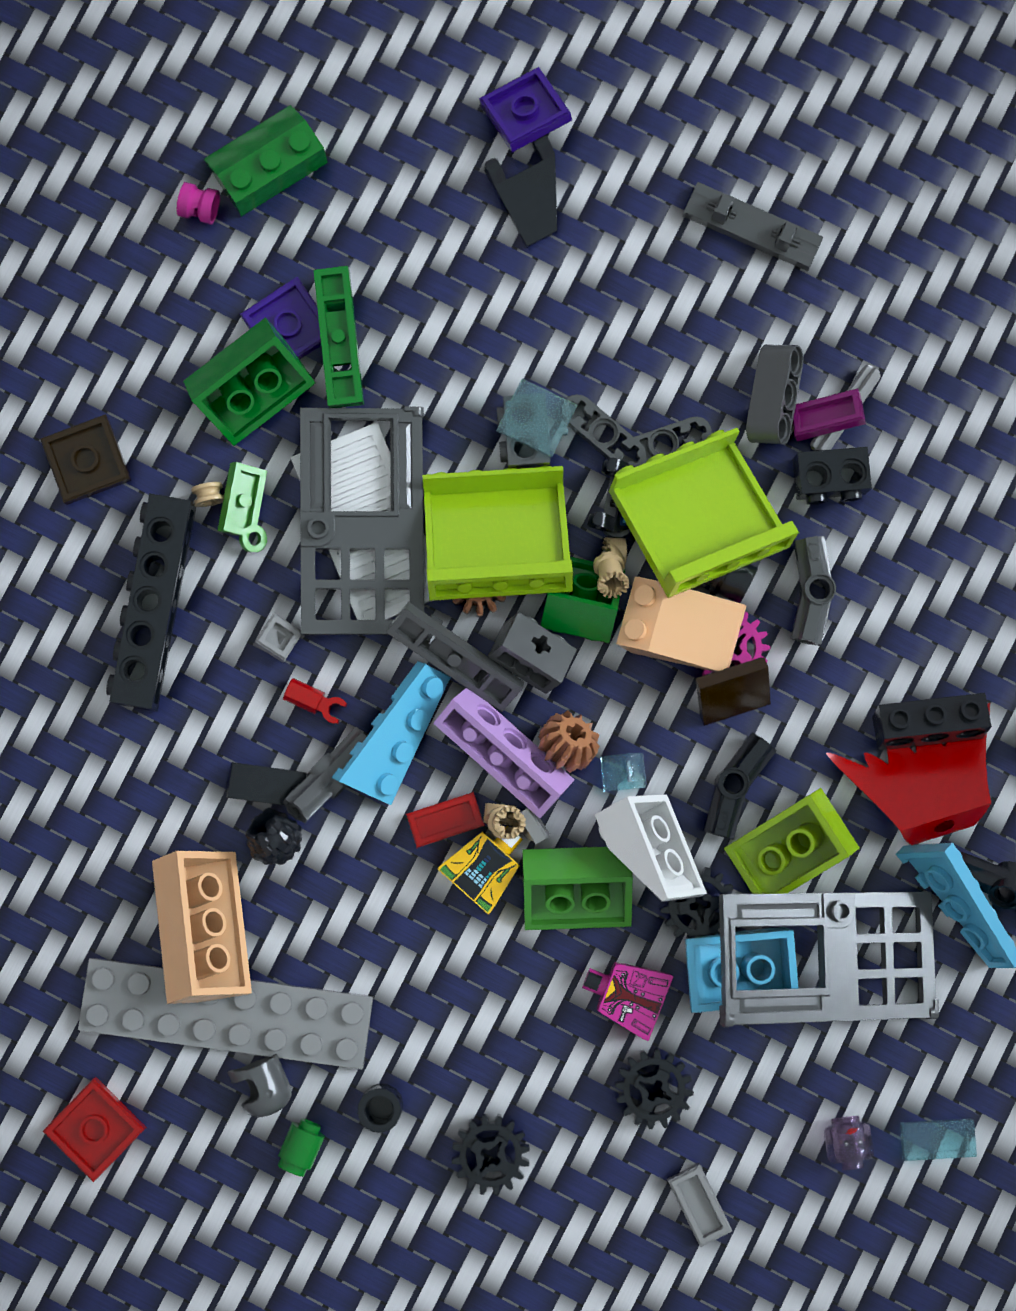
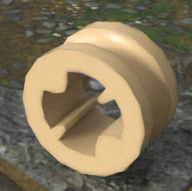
[191,482,224,507]

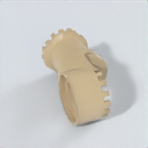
[593,537,629,598]
[483,803,526,839]

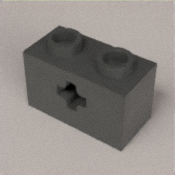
[488,612,577,694]

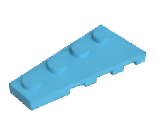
[332,661,450,805]
[896,843,1016,968]

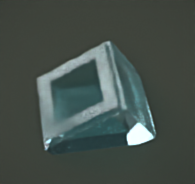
[600,753,646,792]

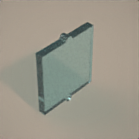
[497,378,577,458]

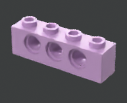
[433,688,575,818]

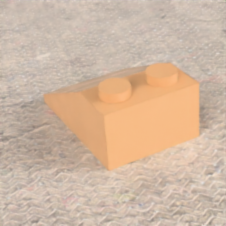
[616,576,746,672]

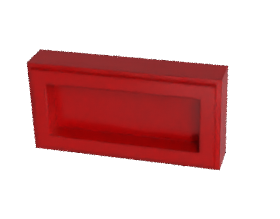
[406,792,484,848]

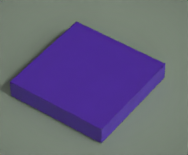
[479,67,572,152]
[240,277,321,360]

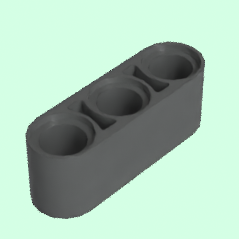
[746,344,804,444]

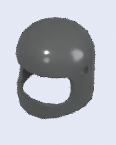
[227,1054,291,1118]

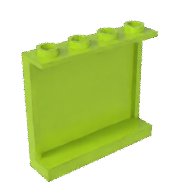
[608,428,799,598]
[422,466,573,601]

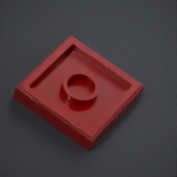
[43,1077,147,1182]

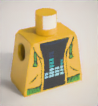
[438,826,523,915]

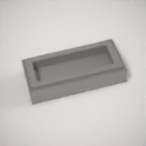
[667,1163,732,1247]

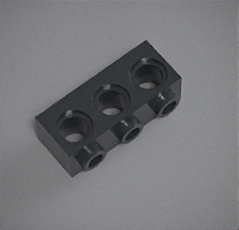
[872,693,992,751]

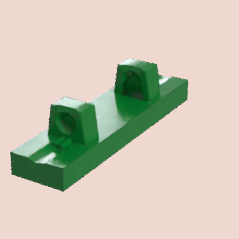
[313,266,364,408]

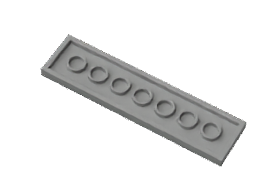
[78,958,374,1070]

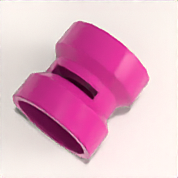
[176,182,220,224]

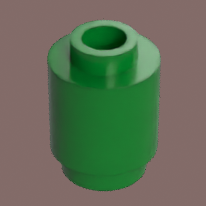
[278,1118,325,1177]

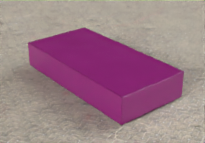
[793,388,866,441]

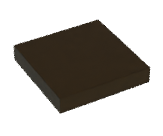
[40,414,132,505]
[696,657,771,726]

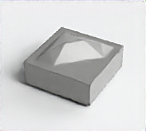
[253,613,301,663]
[520,808,549,845]

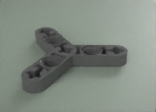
[561,394,712,538]

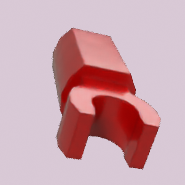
[283,678,348,724]

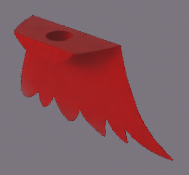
[826,703,992,845]

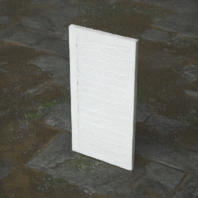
[290,422,434,620]

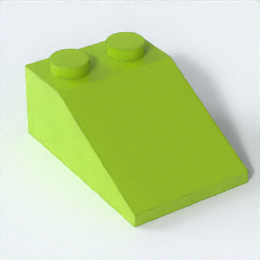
[724,788,860,894]

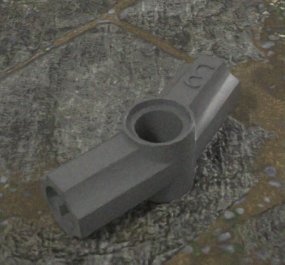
[790,536,836,646]
[283,727,367,824]

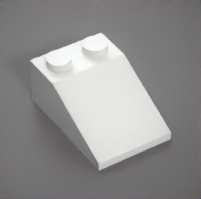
[595,795,707,901]

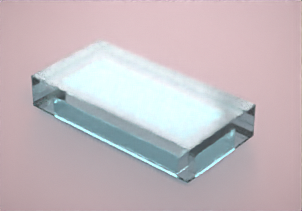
[900,1118,977,1161]

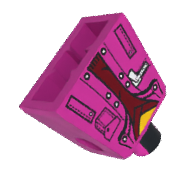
[582,962,673,1041]

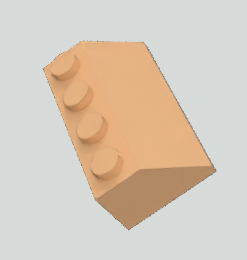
[152,851,252,1004]

